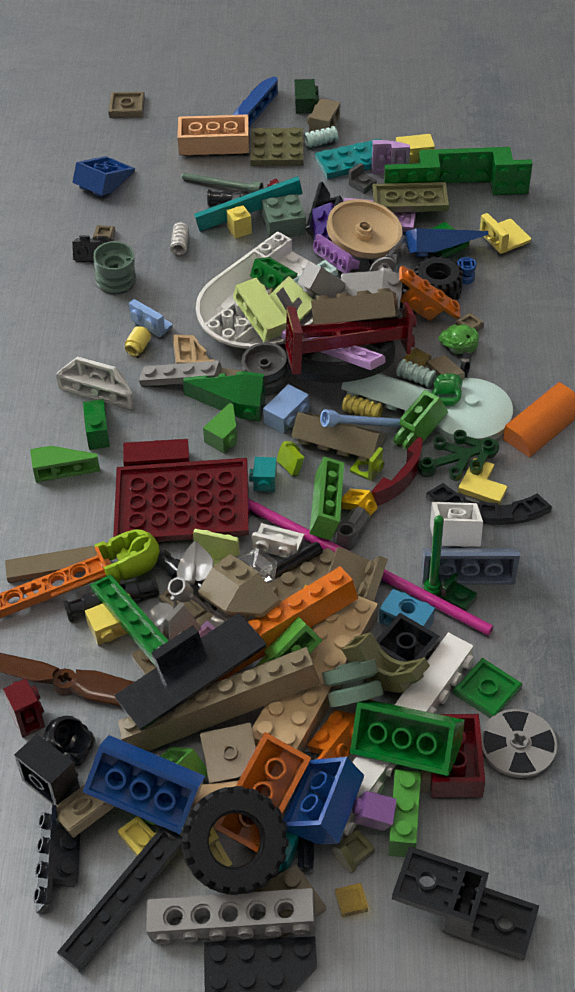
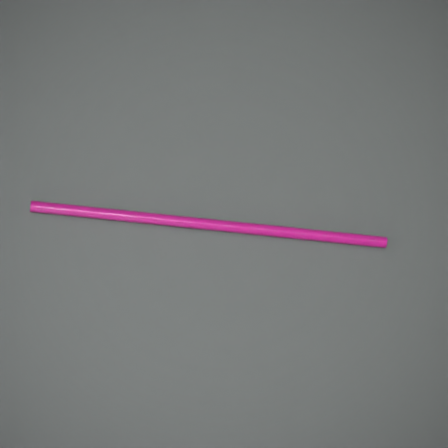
[249,499,494,636]

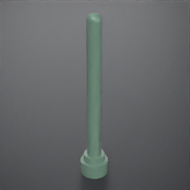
[181,173,264,193]

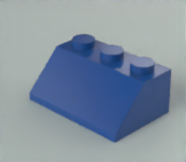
[283,757,365,844]

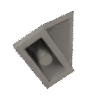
[162,601,201,641]

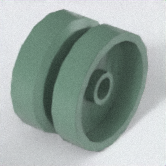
[322,659,384,707]

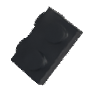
[72,235,114,261]

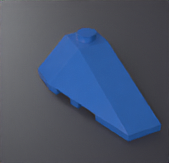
[403,228,488,257]

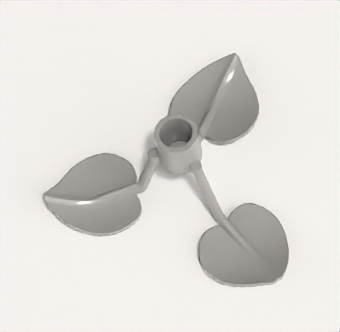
[147,541,246,633]

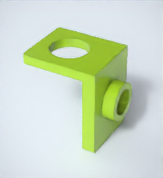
[350,447,385,481]

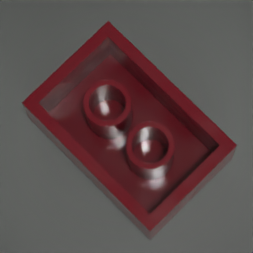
[430,714,486,798]

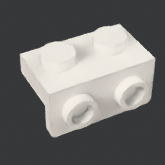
[252,523,304,558]

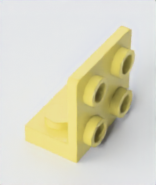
[480,213,531,254]

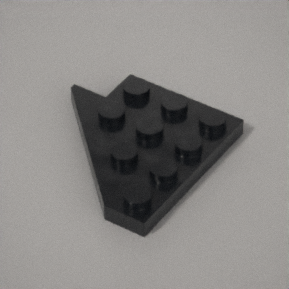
[204,936,317,992]

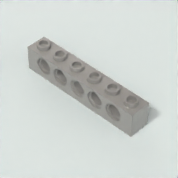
[146,888,316,944]

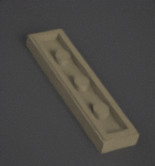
[5,546,97,583]

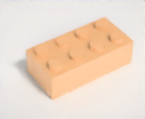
[177,115,249,156]

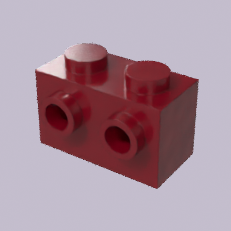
[3,678,45,738]

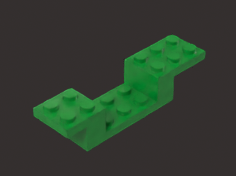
[384,147,533,195]

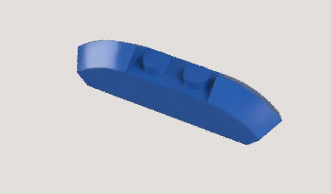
[233,76,278,127]

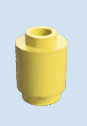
[124,327,151,356]

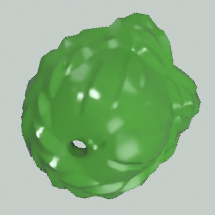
[438,324,479,354]

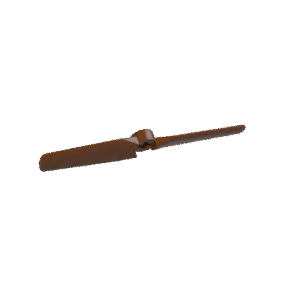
[0,653,134,706]

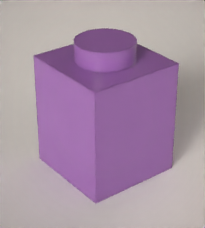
[352,791,397,831]

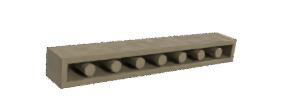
[118,647,321,751]

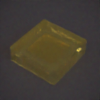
[403,347,432,367]
[335,883,368,918]

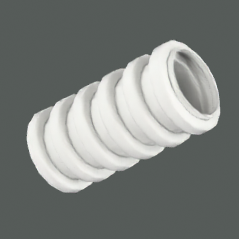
[170,223,189,256]

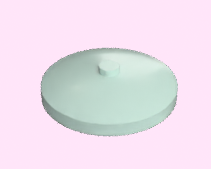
[435,378,513,444]

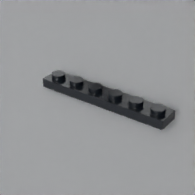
[57,827,182,972]

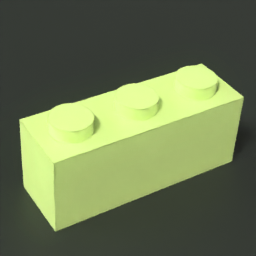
[233,278,286,342]

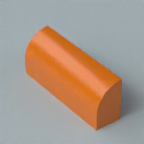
[503,382,575,458]

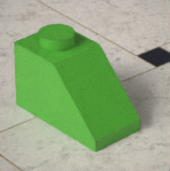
[203,403,237,453]

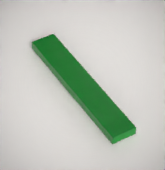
[90,574,168,666]

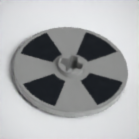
[481,709,557,778]

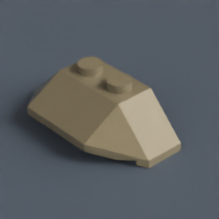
[198,554,281,617]

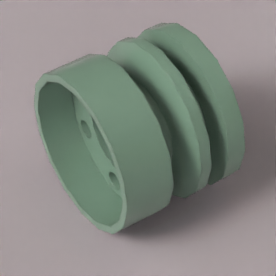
[93,241,136,293]

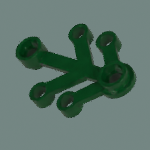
[419,430,499,481]

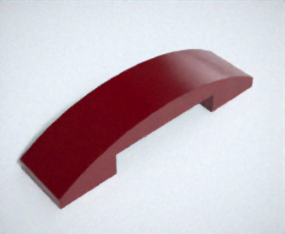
[371,437,422,506]

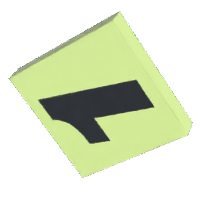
[269,276,313,321]

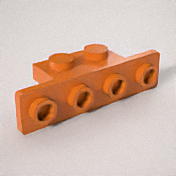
[399,265,460,321]
[307,698,372,759]

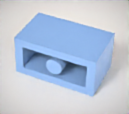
[263,384,310,434]

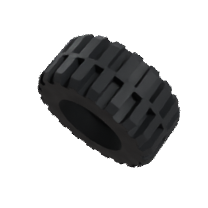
[181,786,289,895]

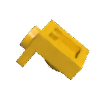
[341,488,378,516]

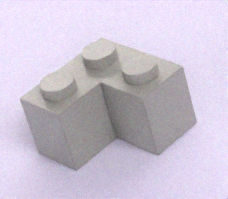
[297,262,346,299]

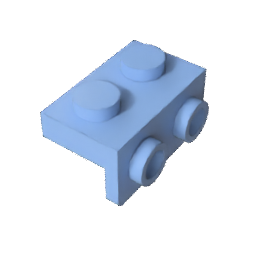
[129,299,172,337]

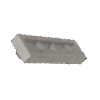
[139,361,222,386]

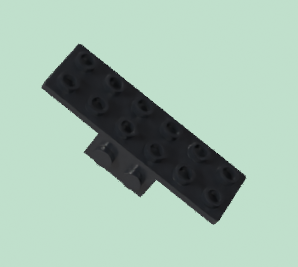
[115,613,267,731]

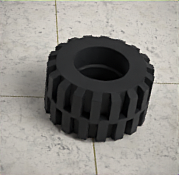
[414,257,463,300]

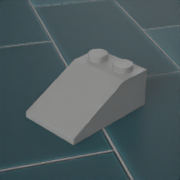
[341,270,403,310]

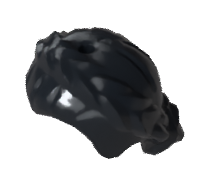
[43,715,95,765]

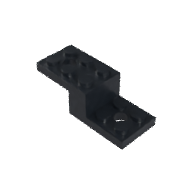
[392,846,539,960]

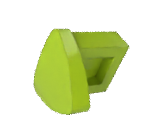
[277,441,305,476]

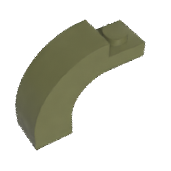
[341,632,430,692]

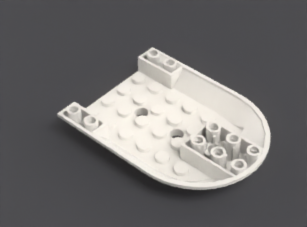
[196,231,351,349]

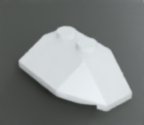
[56,356,134,410]

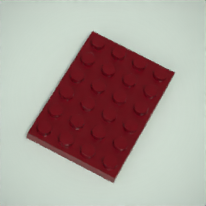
[113,458,249,542]

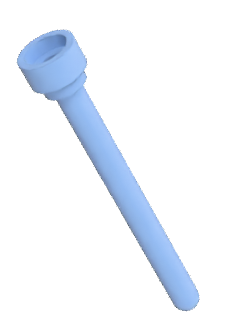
[320,409,401,427]

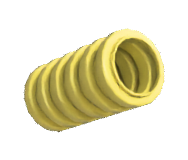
[342,394,382,417]

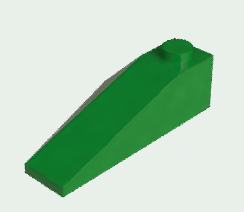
[183,371,266,421]

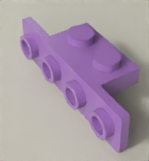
[313,234,360,273]

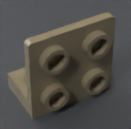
[328,547,388,602]

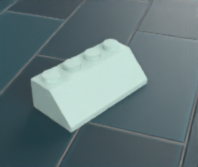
[341,373,432,414]

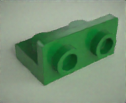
[250,257,298,290]

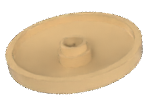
[327,199,402,259]

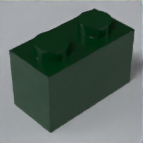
[294,79,319,114]

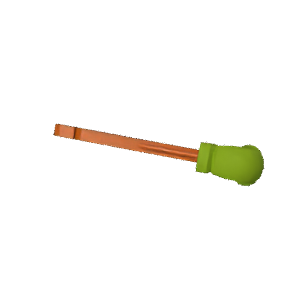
[0,530,160,618]

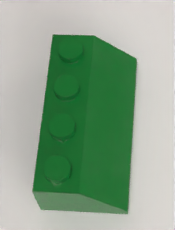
[350,699,465,776]

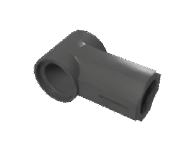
[335,507,370,550]

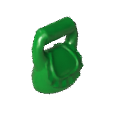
[432,373,463,406]

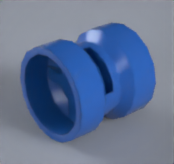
[457,257,477,285]

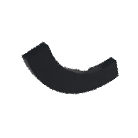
[426,483,552,525]

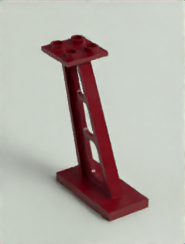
[285,302,417,374]

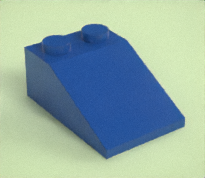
[72,156,135,196]

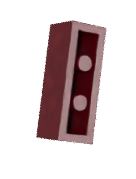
[123,439,190,466]

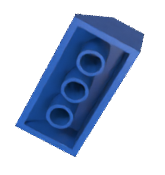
[83,735,205,834]

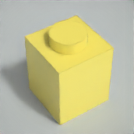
[226,205,252,239]

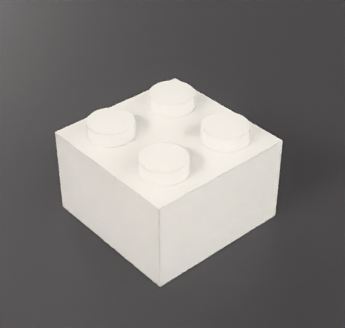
[430,502,483,548]

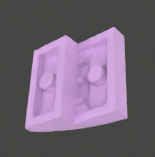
[372,140,410,174]

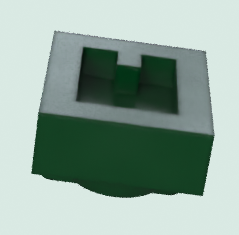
[440,573,477,612]

